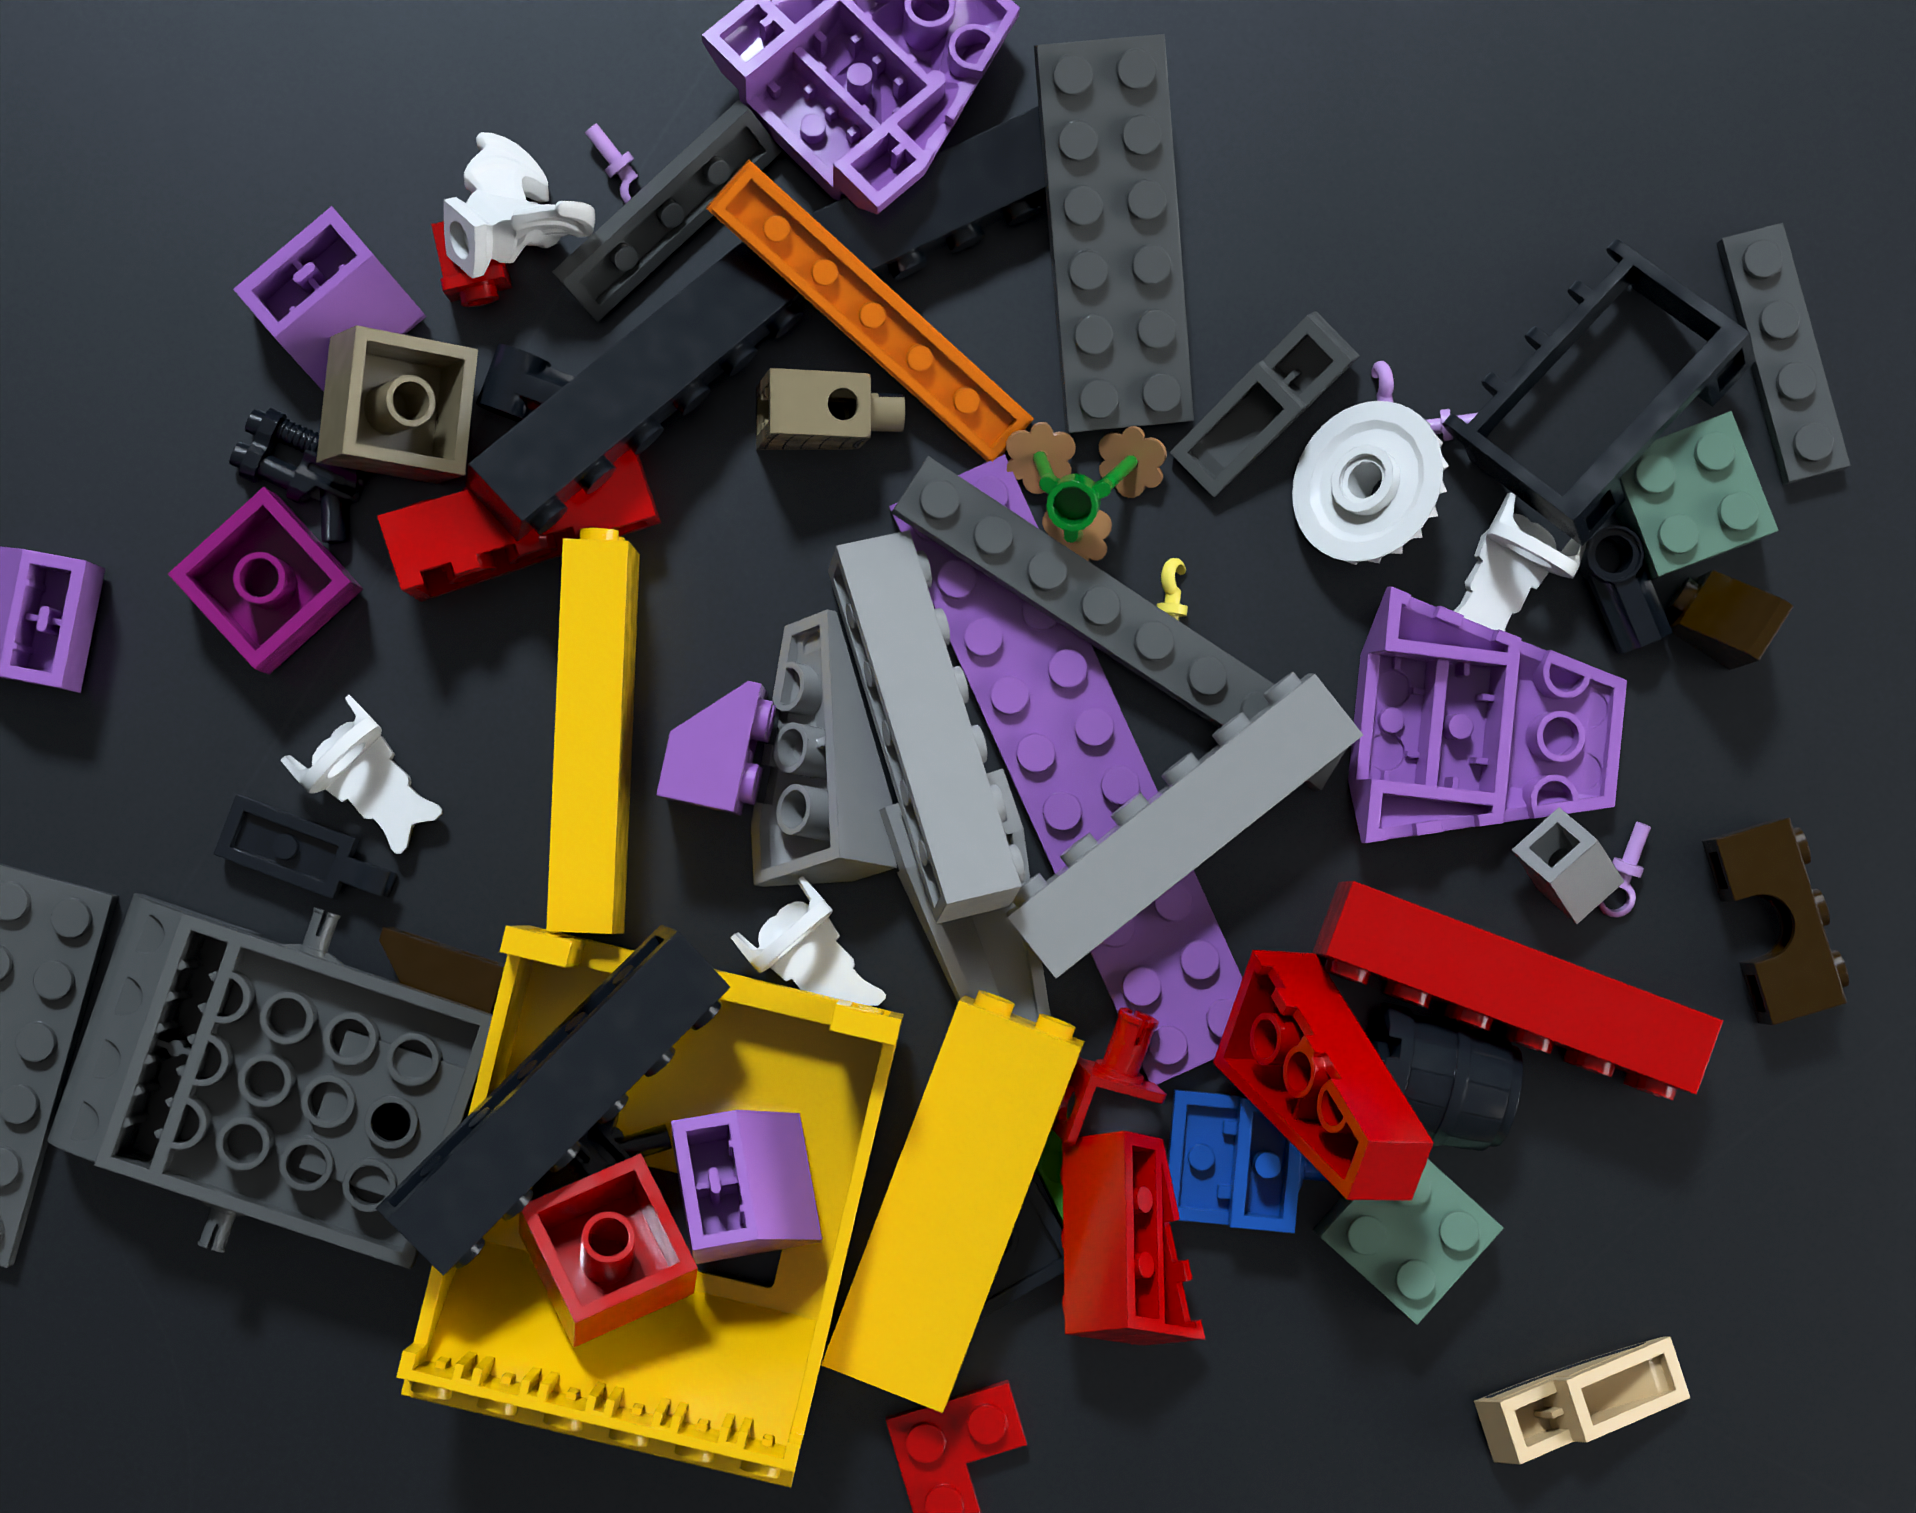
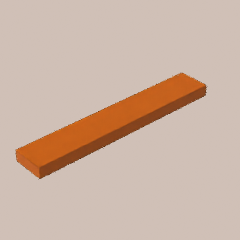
[706,159,1034,462]

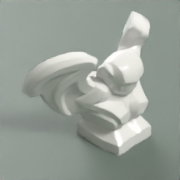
[444,132,595,279]

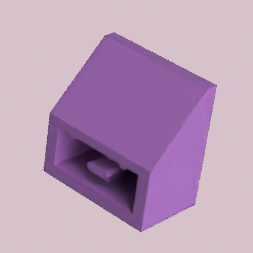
[233,206,427,392]
[0,546,105,693]
[656,681,776,816]
[671,1110,822,1264]

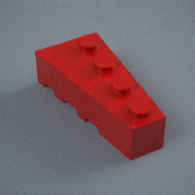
[377,449,661,602]
[1213,950,1434,1201]

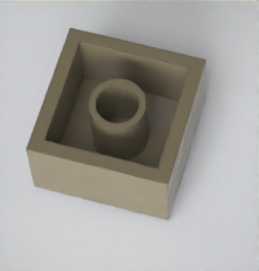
[316,325,478,484]

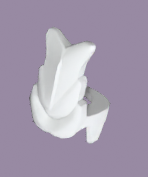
[1454,493,1588,631]
[281,695,443,854]
[730,876,886,1006]

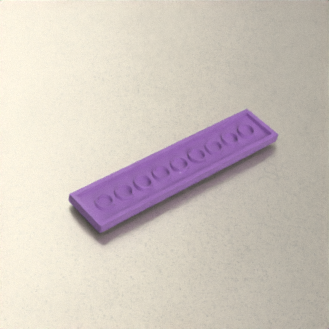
[889,454,1242,1085]

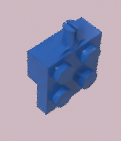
[1168,1089,1329,1233]

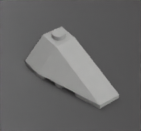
[751,609,897,887]

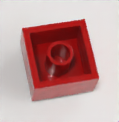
[519,1153,698,1348]

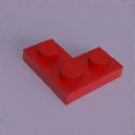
[886,1380,1027,1513]

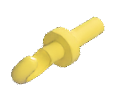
[1156,558,1188,621]

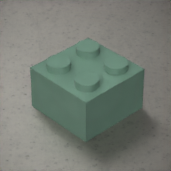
[1615,411,1779,581]
[1312,1159,1504,1325]

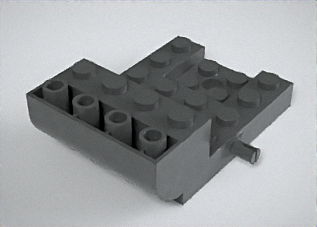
[47,893,493,1269]

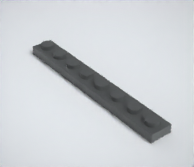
[891,456,1346,791]

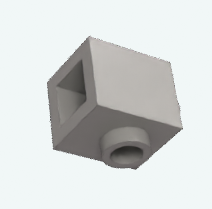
[1512,807,1624,924]

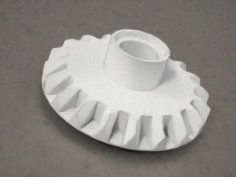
[1292,401,1449,565]

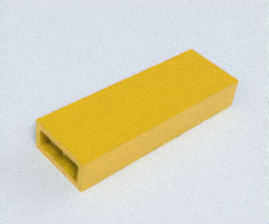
[546,528,640,934]
[821,990,1085,1413]

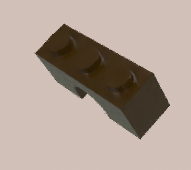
[1702,817,1849,1025]

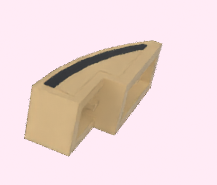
[1474,1336,1690,1464]

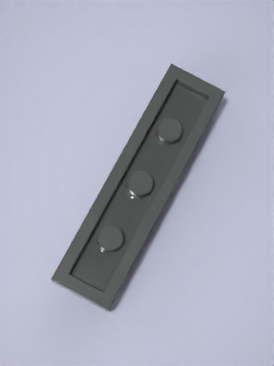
[552,100,782,322]
[1717,222,1851,485]

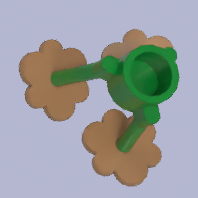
[1006,422,1167,561]

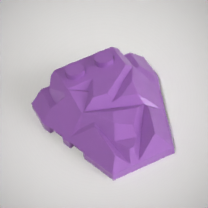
[702,0,1020,214]

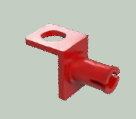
[1052,1007,1167,1145]

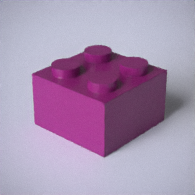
[168,487,363,675]

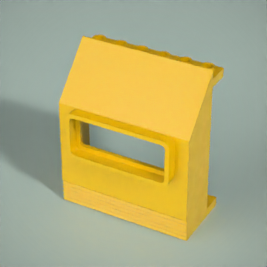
[396,925,904,1488]

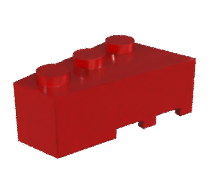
[1060,1131,1206,1346]

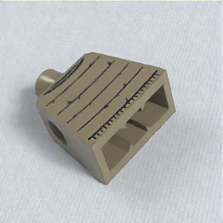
[756,368,905,450]

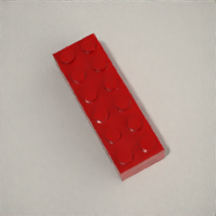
[1312,881,1724,1101]

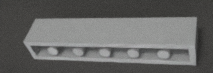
[828,530,1025,924]
[1006,671,1363,978]

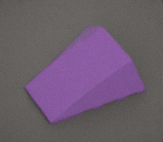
[1348,586,1627,843]

